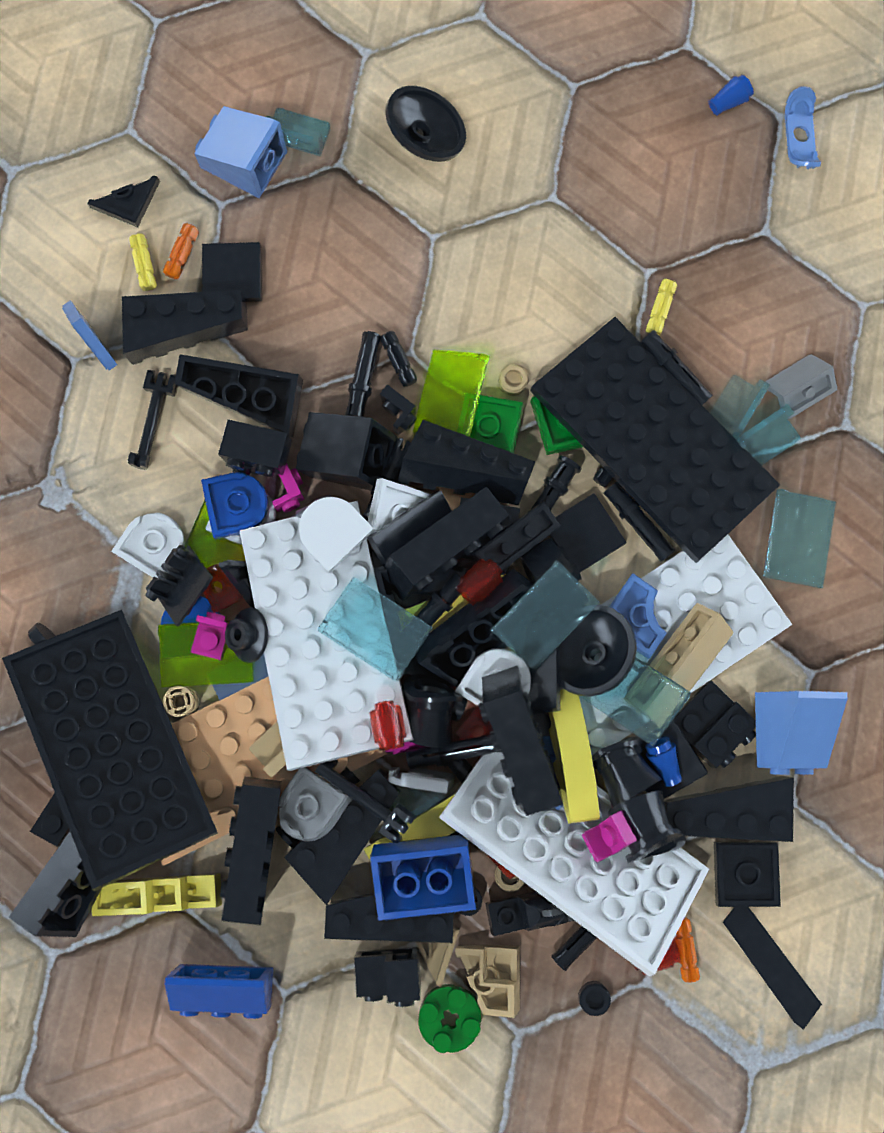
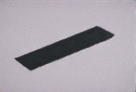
[723,907,822,1030]

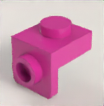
[272,463,305,513]

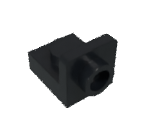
[380,385,417,435]

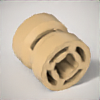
[163,686,200,717]

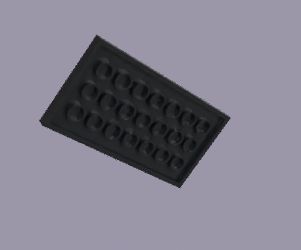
[530,317,780,563]
[2,610,218,891]

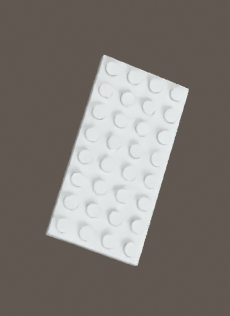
[240,501,414,771]
[560,534,792,756]
[439,752,709,977]

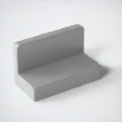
[764,354,838,419]

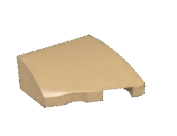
[455,945,520,1018]

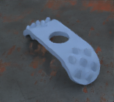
[785,86,822,169]

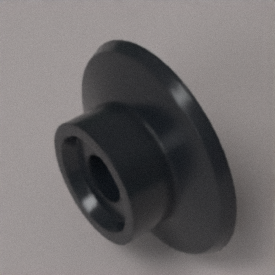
[225,607,268,663]

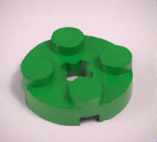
[418,984,481,1053]

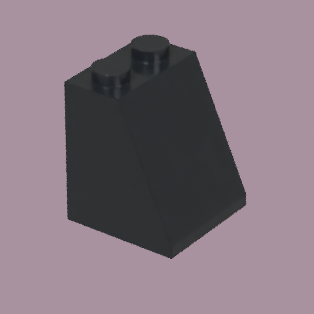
[296,412,398,491]

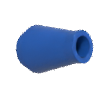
[708,75,754,116]
[645,737,682,787]

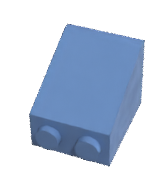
[195,106,288,199]
[755,691,848,775]

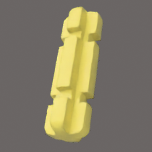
[129,233,157,291]
[646,279,677,335]

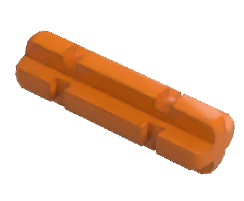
[163,223,199,280]
[675,918,700,982]

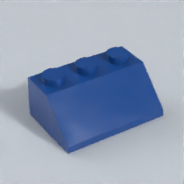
[370,835,476,920]
[165,964,273,1019]

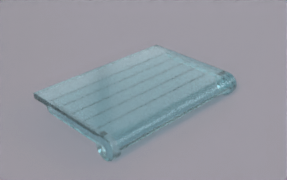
[763,489,836,588]
[490,560,600,671]
[317,577,433,682]
[580,657,691,746]

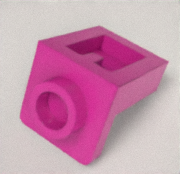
[190,612,228,661]
[582,811,637,862]

